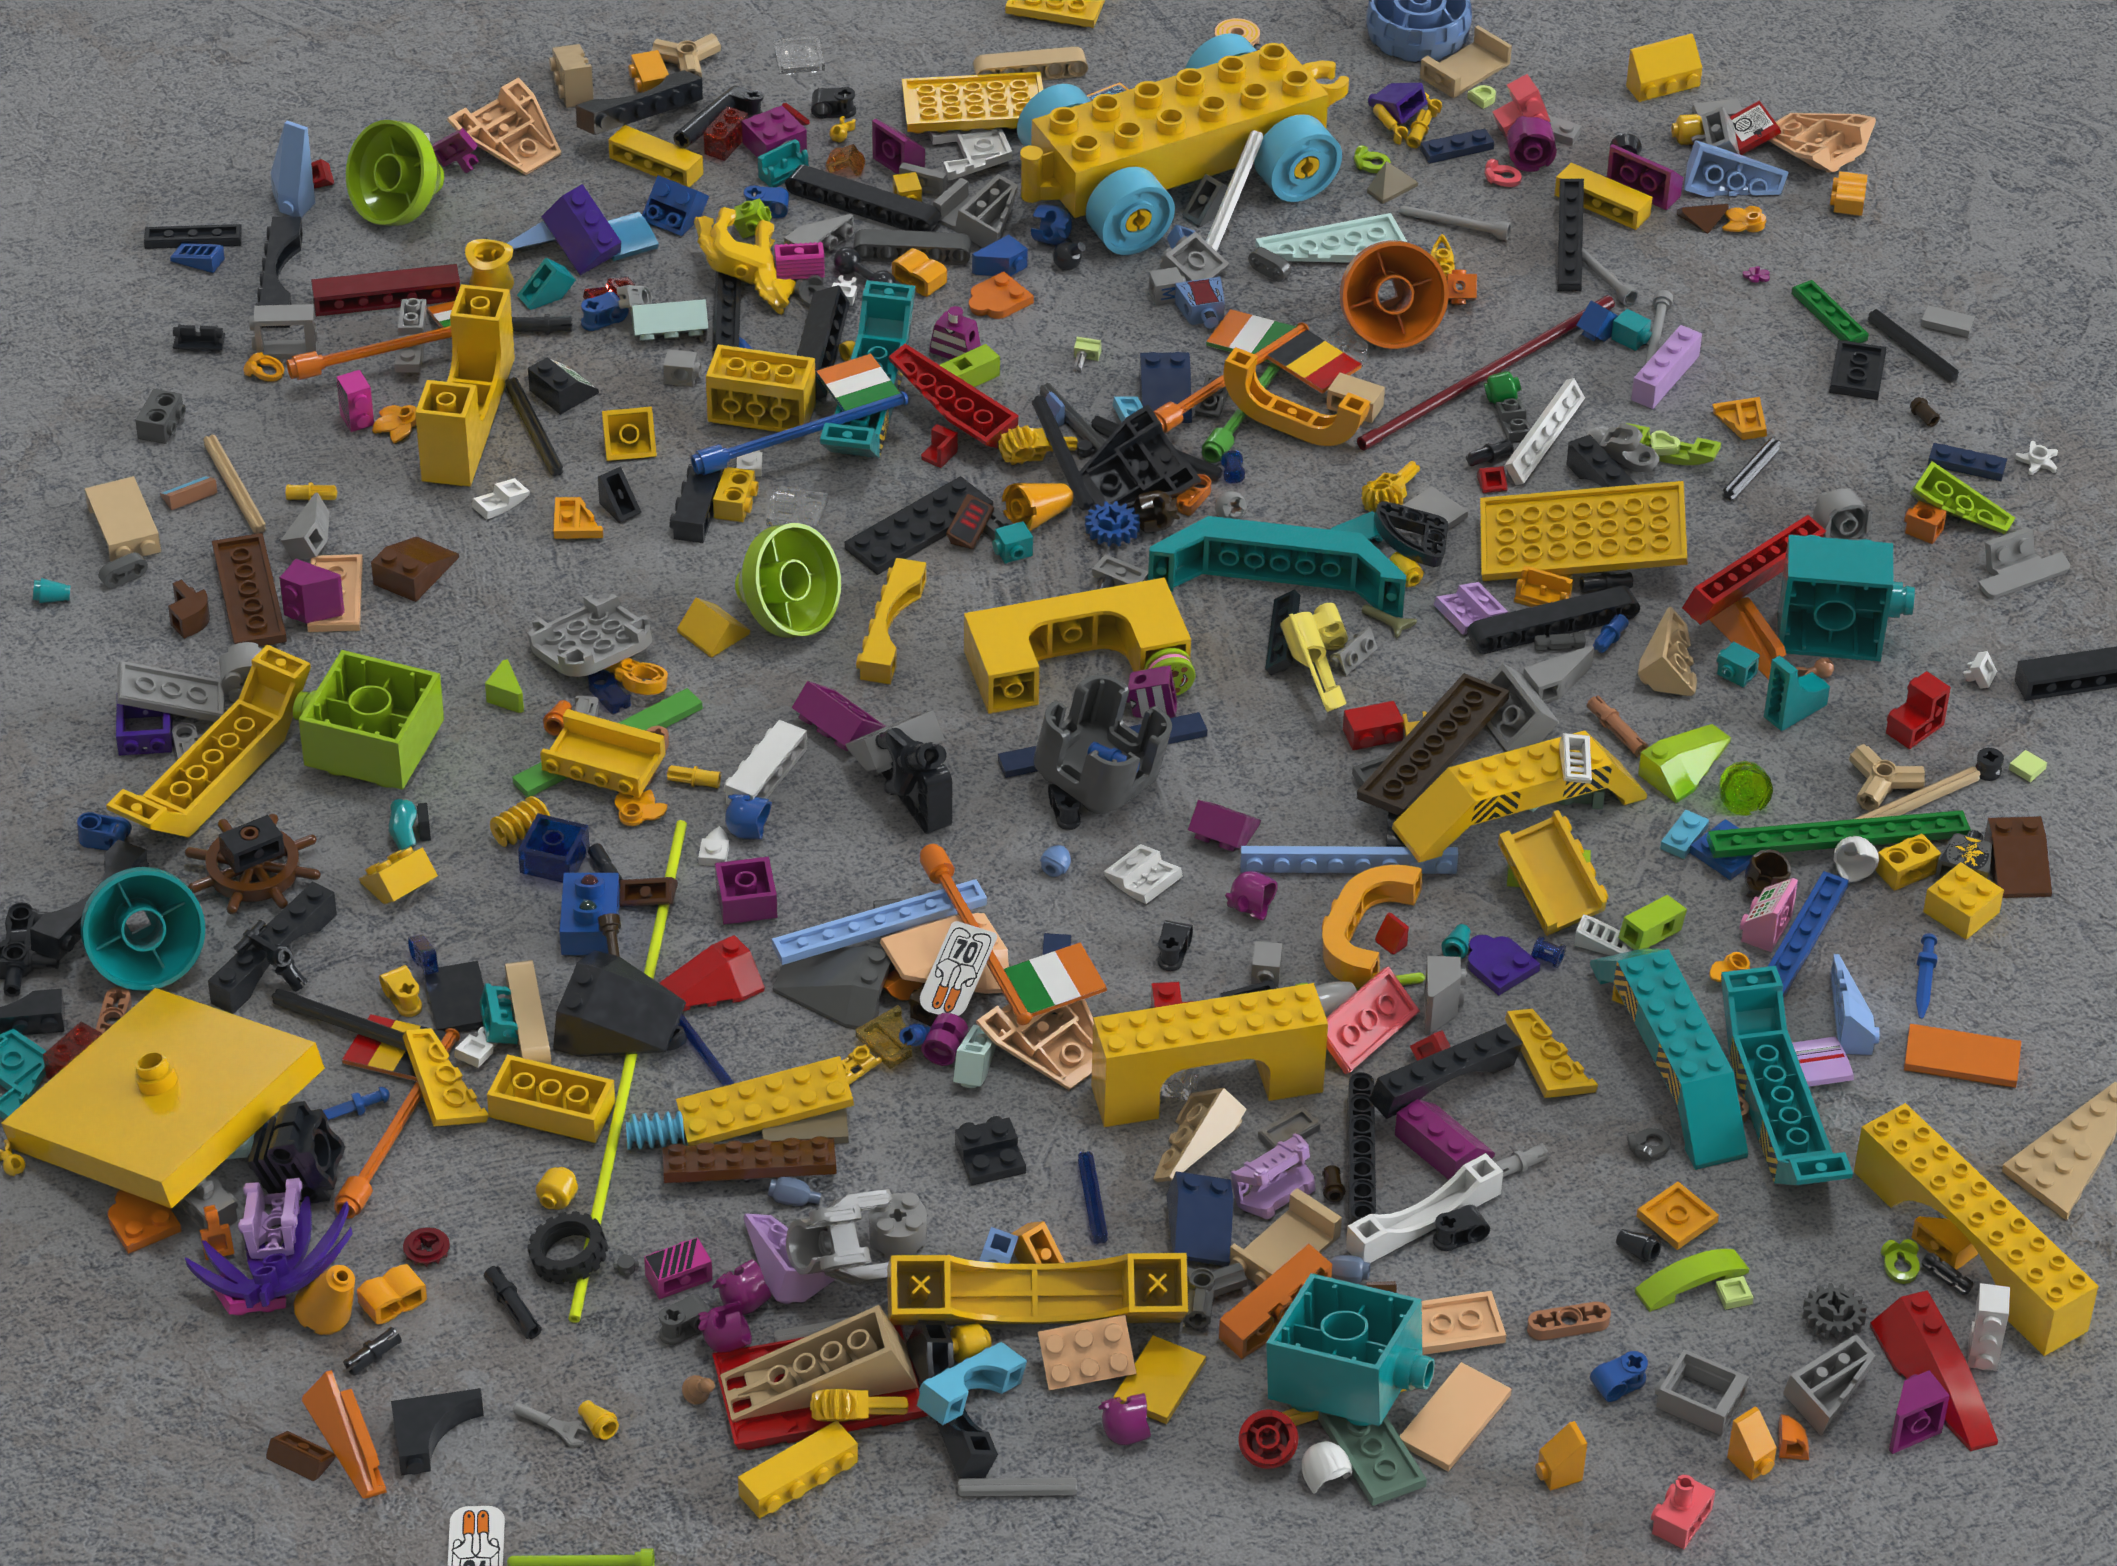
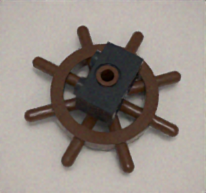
[185,814,321,915]

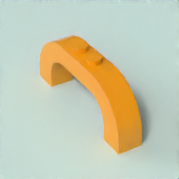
[1223,347,1371,446]
[1322,865,1422,988]

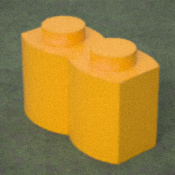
[1830,171,1868,216]
[892,248,947,297]
[357,1264,427,1325]

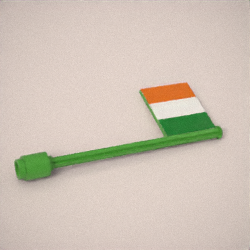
[1202,309,1298,463]

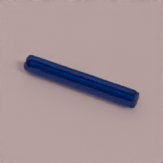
[1078,1151,1108,1244]

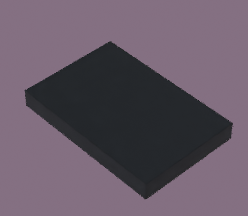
[1829,340,1887,400]
[423,961,484,1032]

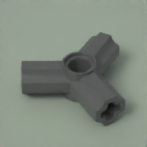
[1185,1263,1247,1329]

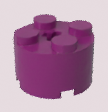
[1507,116,1557,172]

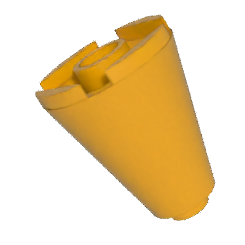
[1002,483,1074,531]
[293,1265,355,1335]

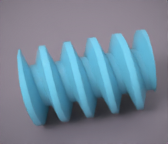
[626,1111,685,1150]

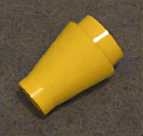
[578,1400,619,1440]

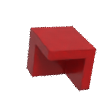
[921,424,958,468]
[1410,1030,1451,1061]

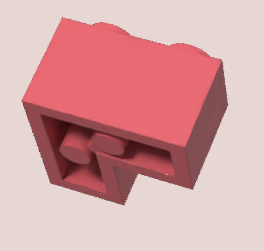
[1492,74,1551,139]

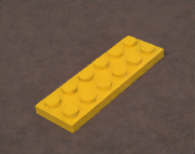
[676,1056,854,1146]

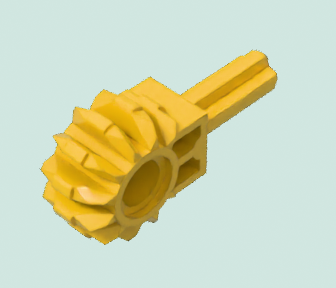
[998,425,1078,465]
[1361,461,1420,513]
[810,1389,908,1422]

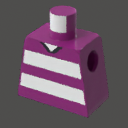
[929,306,981,360]
[1126,665,1178,718]

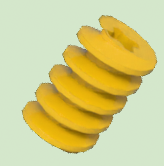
[490,796,551,847]

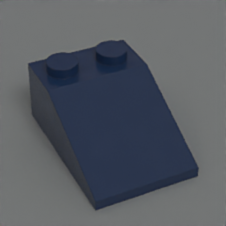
[1139,352,1192,423]
[1166,1171,1234,1266]

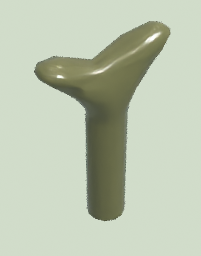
[1362,604,1417,638]

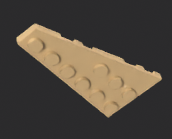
[2002,1082,2117,1221]

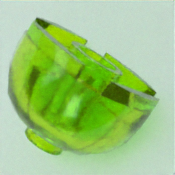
[1718,761,1773,816]

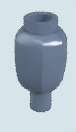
[768,1177,821,1207]
[1329,1255,1370,1284]

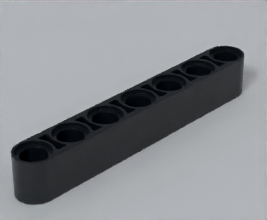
[785,165,942,232]
[1467,586,1641,654]
[1347,1072,1376,1225]

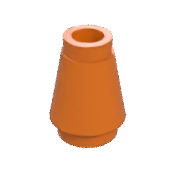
[543,700,572,736]

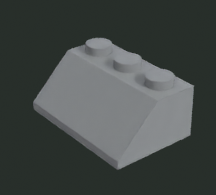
[1486,663,1559,751]
[846,710,945,773]

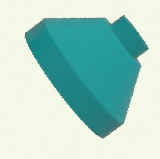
[81,867,205,991]

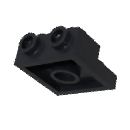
[955,1116,1026,1186]

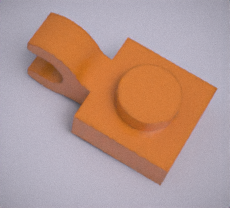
[199,1204,235,1260]

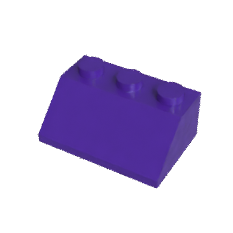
[541,184,621,276]

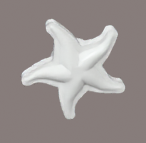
[2015,441,2058,475]

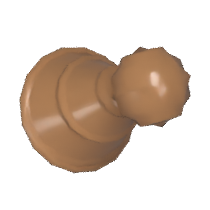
[682,1375,715,1405]

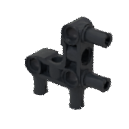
[0,902,59,997]

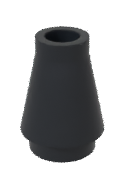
[1616,1229,1661,1262]

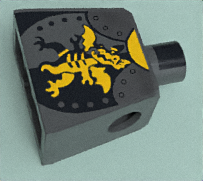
[1935,830,1992,880]

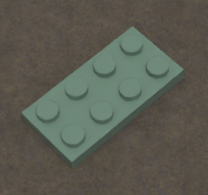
[1318,1412,1427,1506]

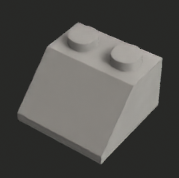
[1424,956,1466,1035]

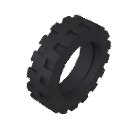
[527,1211,608,1284]

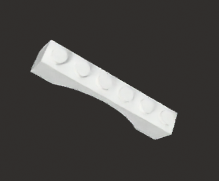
[1346,1153,1503,1263]

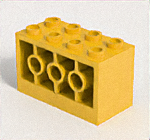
[706,345,816,432]

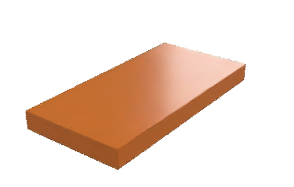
[1904,1024,2021,1088]

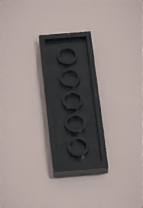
[844,476,993,575]

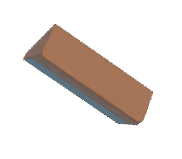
[160,476,217,510]

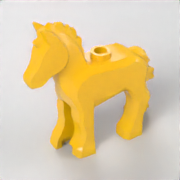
[694,207,796,314]

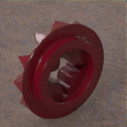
[403,1227,450,1267]

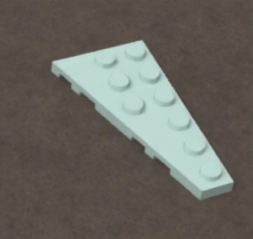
[1255,213,1407,262]

